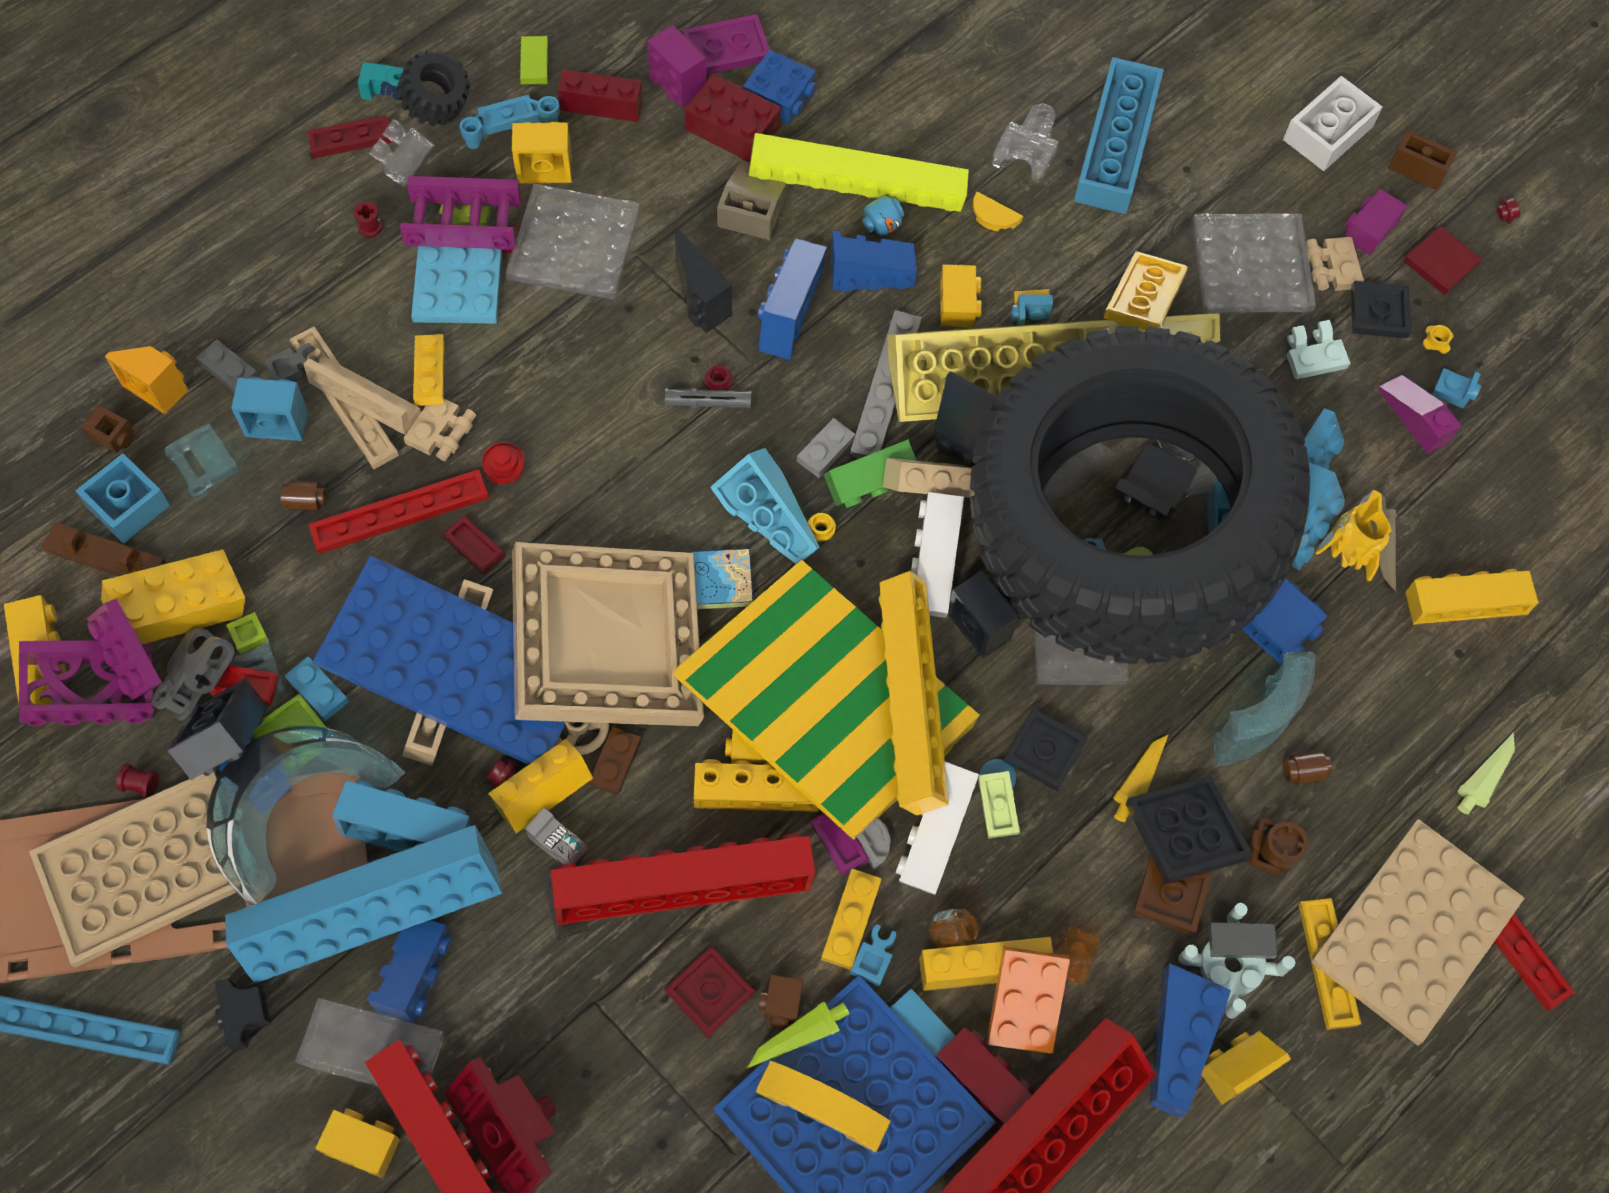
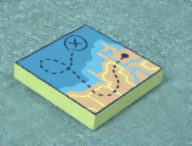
[691,548,753,609]

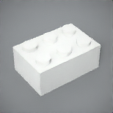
[1283,76,1382,171]

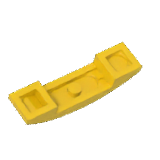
[756,1061,890,1153]

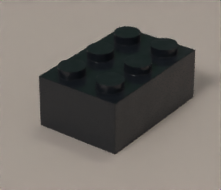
[167,678,268,780]

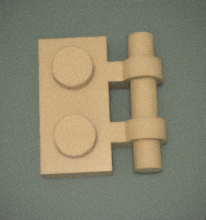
[1306,237,1364,291]
[404,399,476,461]

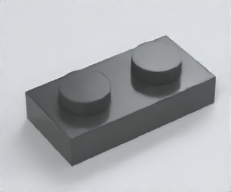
[196,339,259,393]

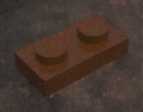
[589,727,642,796]

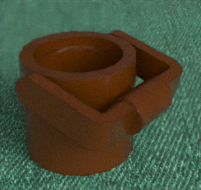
[1247,818,1308,876]

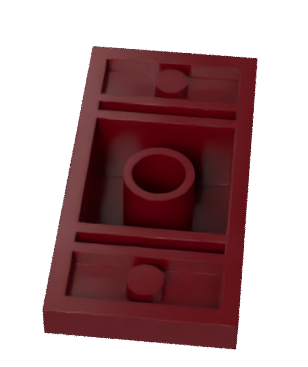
[444,1057,556,1193]

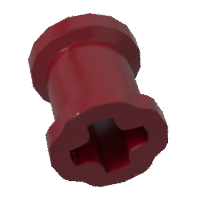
[353,201,383,238]
[116,764,159,798]

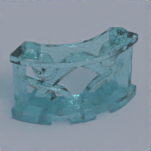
[1213,652,1315,766]

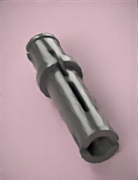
[665,386,751,409]

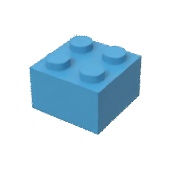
[231,377,308,441]
[76,453,170,544]

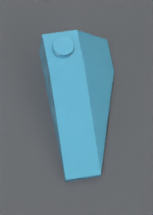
[710,448,820,564]

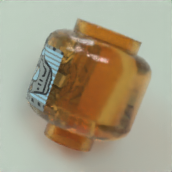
[929,908,979,948]

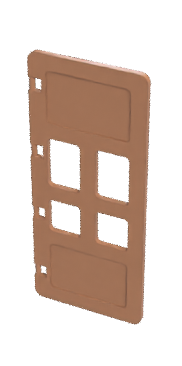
[0,769,368,984]

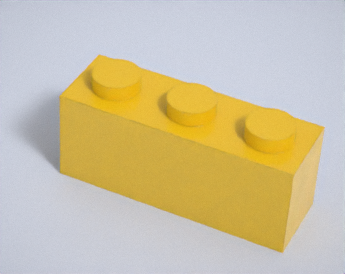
[488,739,593,834]

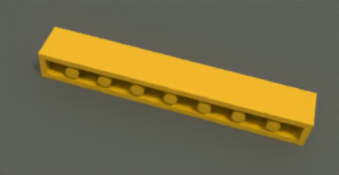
[879,571,949,815]

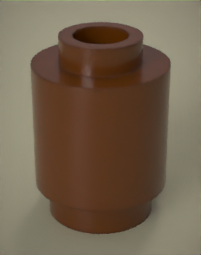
[281,481,327,511]
[1283,750,1332,785]

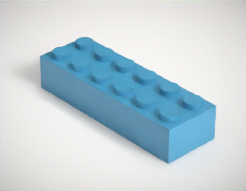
[1074,57,1164,214]

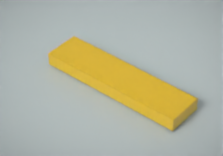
[1298,898,1361,1030]

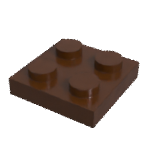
[1133,855,1213,936]

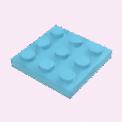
[411,246,502,324]

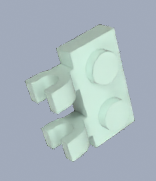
[1286,320,1350,380]

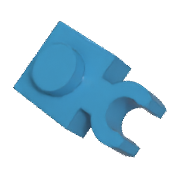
[850,924,896,987]

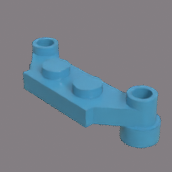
[460,95,560,149]

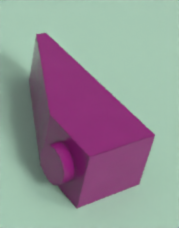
[1378,375,1461,454]

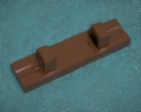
[41,522,166,576]

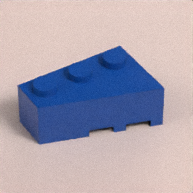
[830,231,917,291]
[367,920,452,1025]

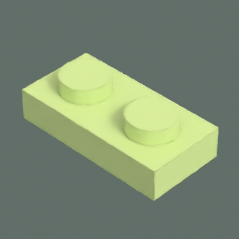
[978,771,1020,839]

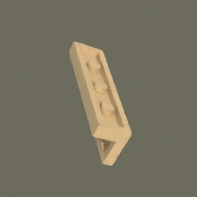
[304,357,421,435]

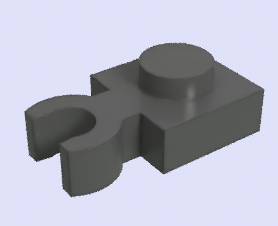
[265,343,319,381]

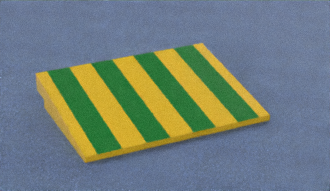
[673,560,980,840]

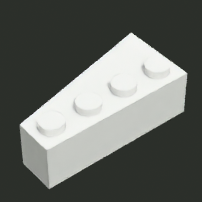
[911,492,964,618]
[896,762,979,895]

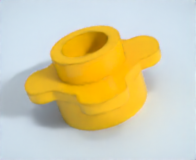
[1423,325,1453,354]

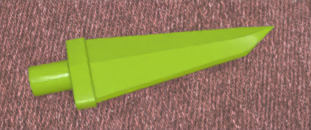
[747,1002,849,1068]

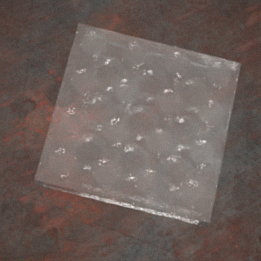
[506,184,640,300]
[1192,214,1316,312]

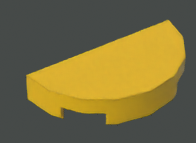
[972,192,1023,231]

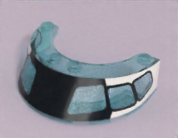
[206,726,406,906]

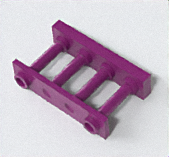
[400,176,521,250]

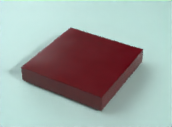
[1403,226,1482,295]
[664,945,756,1039]

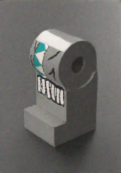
[525,808,588,864]

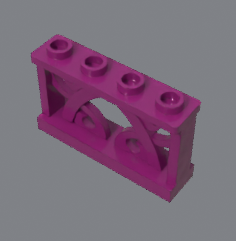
[18,640,154,726]

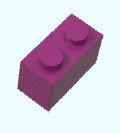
[1344,189,1407,256]

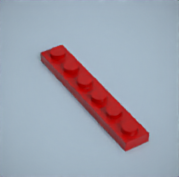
[308,469,489,554]

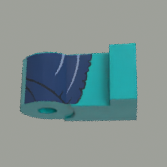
[358,62,403,100]

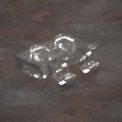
[369,119,434,187]

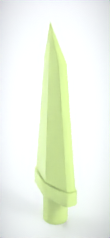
[1457,733,1515,814]

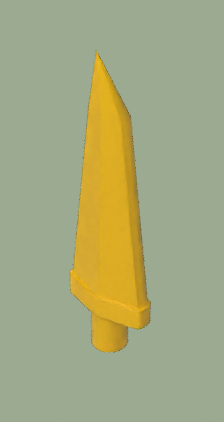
[1113,734,1169,822]

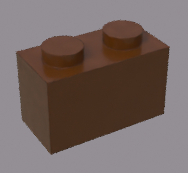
[1388,130,1457,190]

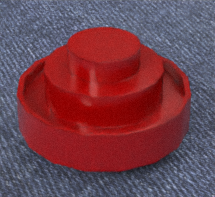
[482,442,526,485]

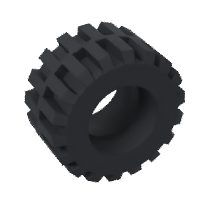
[397,49,470,126]

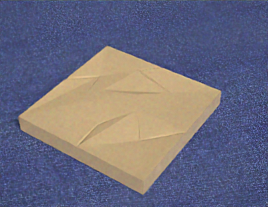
[512,542,704,726]

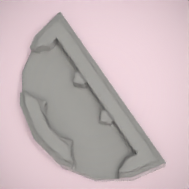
[857,817,891,871]

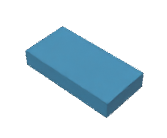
[890,989,955,1057]

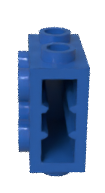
[743,50,817,124]
[1242,579,1327,665]

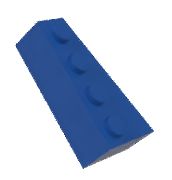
[1149,964,1231,1118]

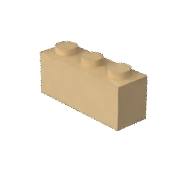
[883,458,974,498]

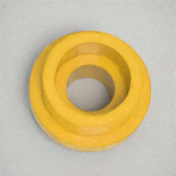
[807,513,836,542]

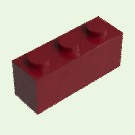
[558,69,643,122]
[936,1027,1034,1129]

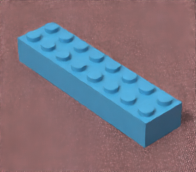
[225,825,502,983]

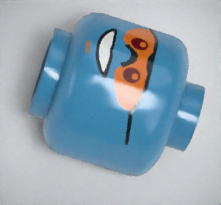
[862,195,904,237]

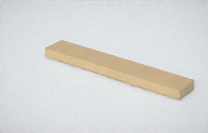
[289,326,399,470]

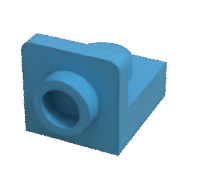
[1011,294,1053,326]
[1432,368,1481,408]

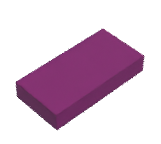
[811,813,869,877]

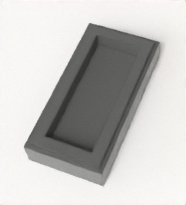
[1208,923,1277,959]

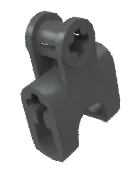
[152,627,234,721]

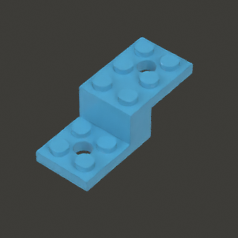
[1291,408,1345,570]

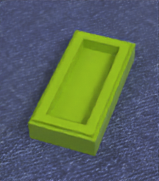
[520,36,548,84]

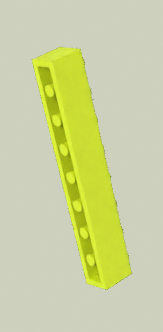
[748,133,969,212]

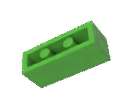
[823,440,917,508]

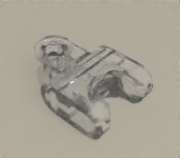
[992,103,1060,184]

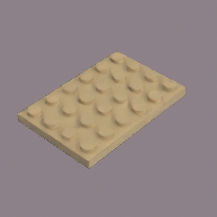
[29,772,261,968]
[1311,819,1525,1046]

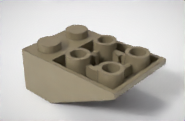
[717,160,789,240]

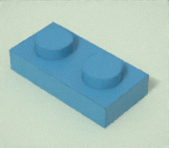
[285,656,349,721]

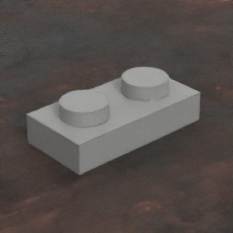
[797,418,856,478]

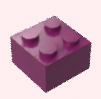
[647,25,707,108]

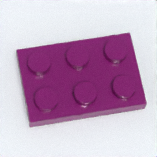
[682,14,770,74]
[87,599,162,701]

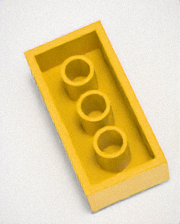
[101,549,245,645]

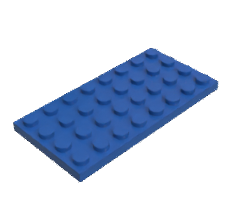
[313,555,565,765]

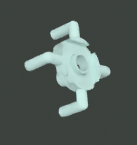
[1178,903,1295,1019]

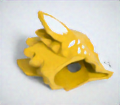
[1315,490,1391,581]

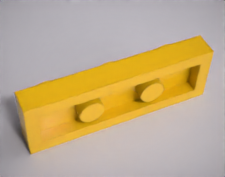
[413,334,445,406]
[821,869,882,970]

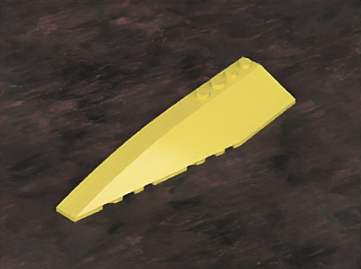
[887,313,1220,422]

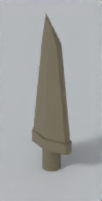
[1370,496,1397,591]

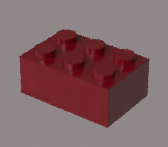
[684,73,781,162]

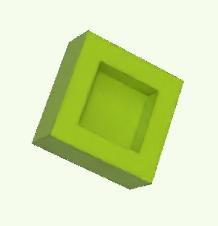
[227,612,269,654]

